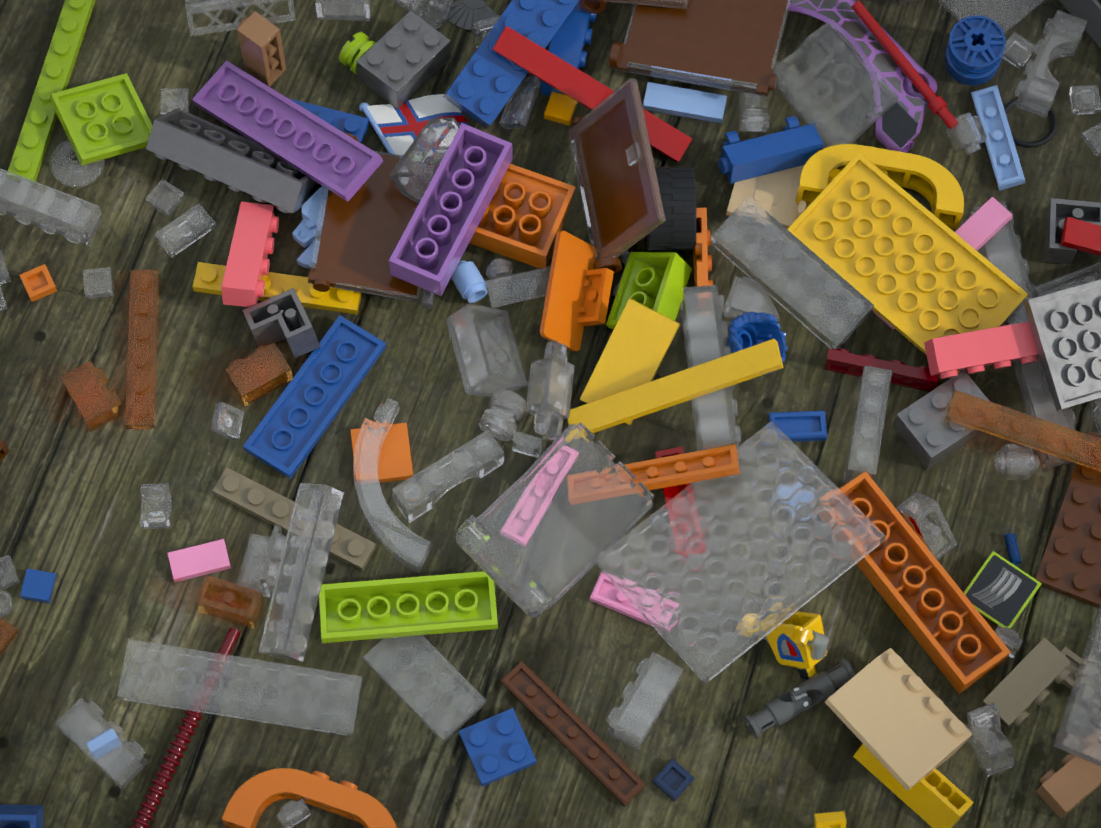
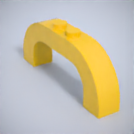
[795,144,964,230]

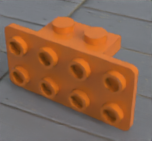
[540,231,614,352]

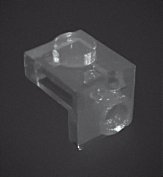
[140,483,172,529]

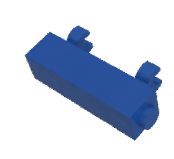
[718,116,824,184]

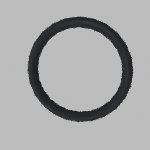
[1004,96,1057,148]

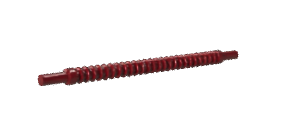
[129,627,241,828]

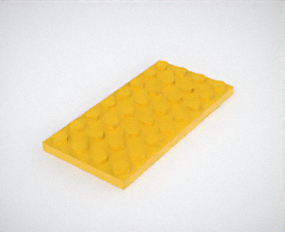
[785,152,1028,373]

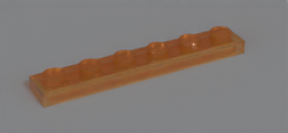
[125,270,159,429]
[945,390,1101,471]

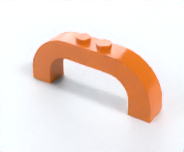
[222,768,397,828]

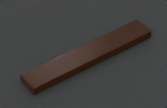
[500,661,646,807]

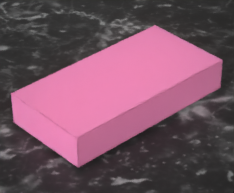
[168,539,231,582]

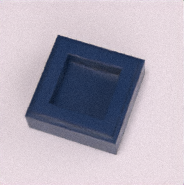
[652,759,694,802]

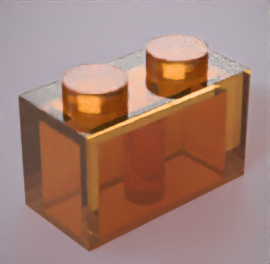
[225,342,293,407]
[60,360,121,432]
[196,575,265,629]

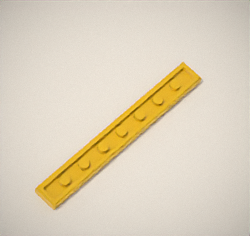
[566,339,784,439]

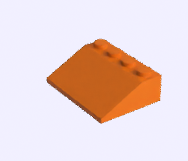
[469,164,576,271]

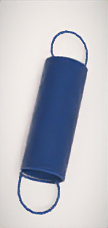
[1004,526,1022,566]

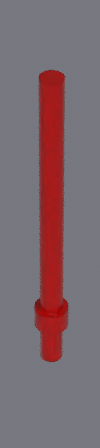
[851,1,959,130]

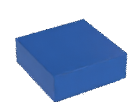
[20,569,57,604]

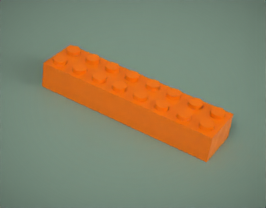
[816,471,1011,694]

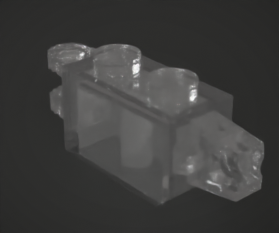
[526,340,575,441]

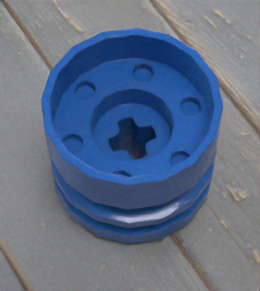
[944,15,1006,86]

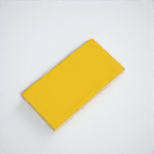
[580,298,680,425]

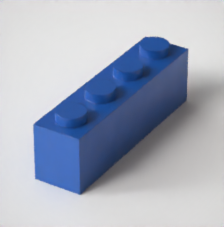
[541,0,597,96]

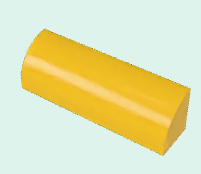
[853,744,974,828]

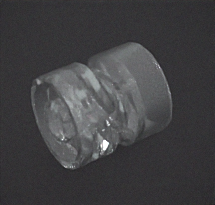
[478,388,528,441]

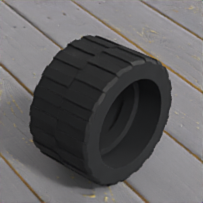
[645,166,697,250]

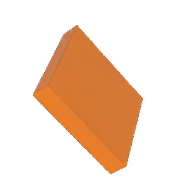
[350,423,414,486]

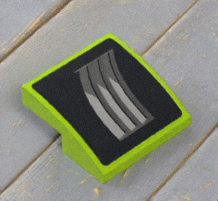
[964,551,1042,632]

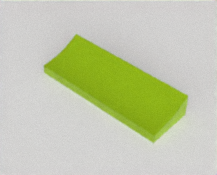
[318,571,498,643]

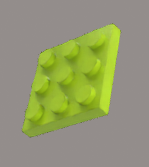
[50,73,152,166]

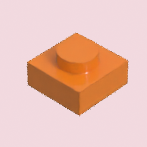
[19,264,57,302]

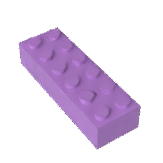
[389,123,513,296]

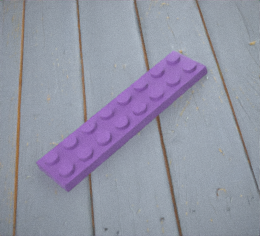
[192,61,383,202]

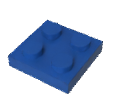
[459,708,537,787]

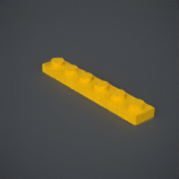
[193,262,362,315]

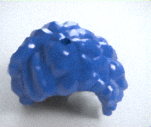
[726,312,788,375]

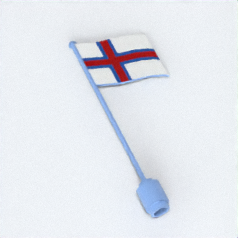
[359,94,488,303]

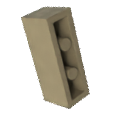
[983,637,1071,727]

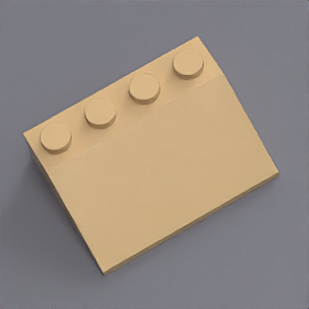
[825,648,973,791]

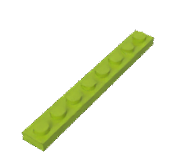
[7,0,96,185]

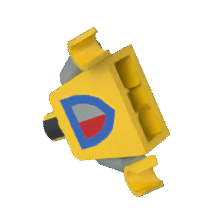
[736,609,829,679]

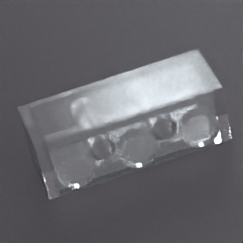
[606,652,684,750]
[56,698,148,789]

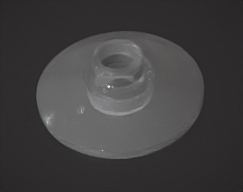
[50,139,105,187]

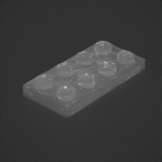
[363,635,486,743]

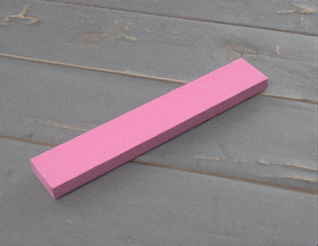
[873,197,1013,330]

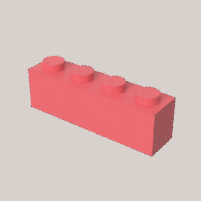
[221,201,279,307]
[924,321,1039,379]

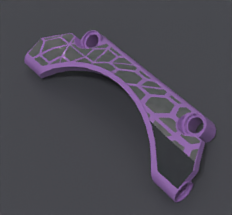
[786,0,937,153]

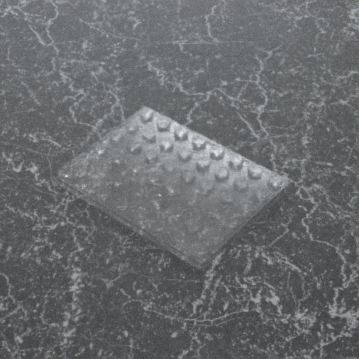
[594,421,885,684]

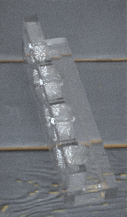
[185,0,296,36]

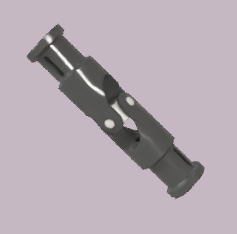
[743,658,855,739]

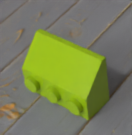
[606,252,692,329]

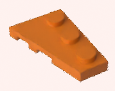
[693,208,713,307]

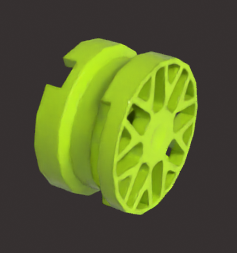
[339,32,376,75]

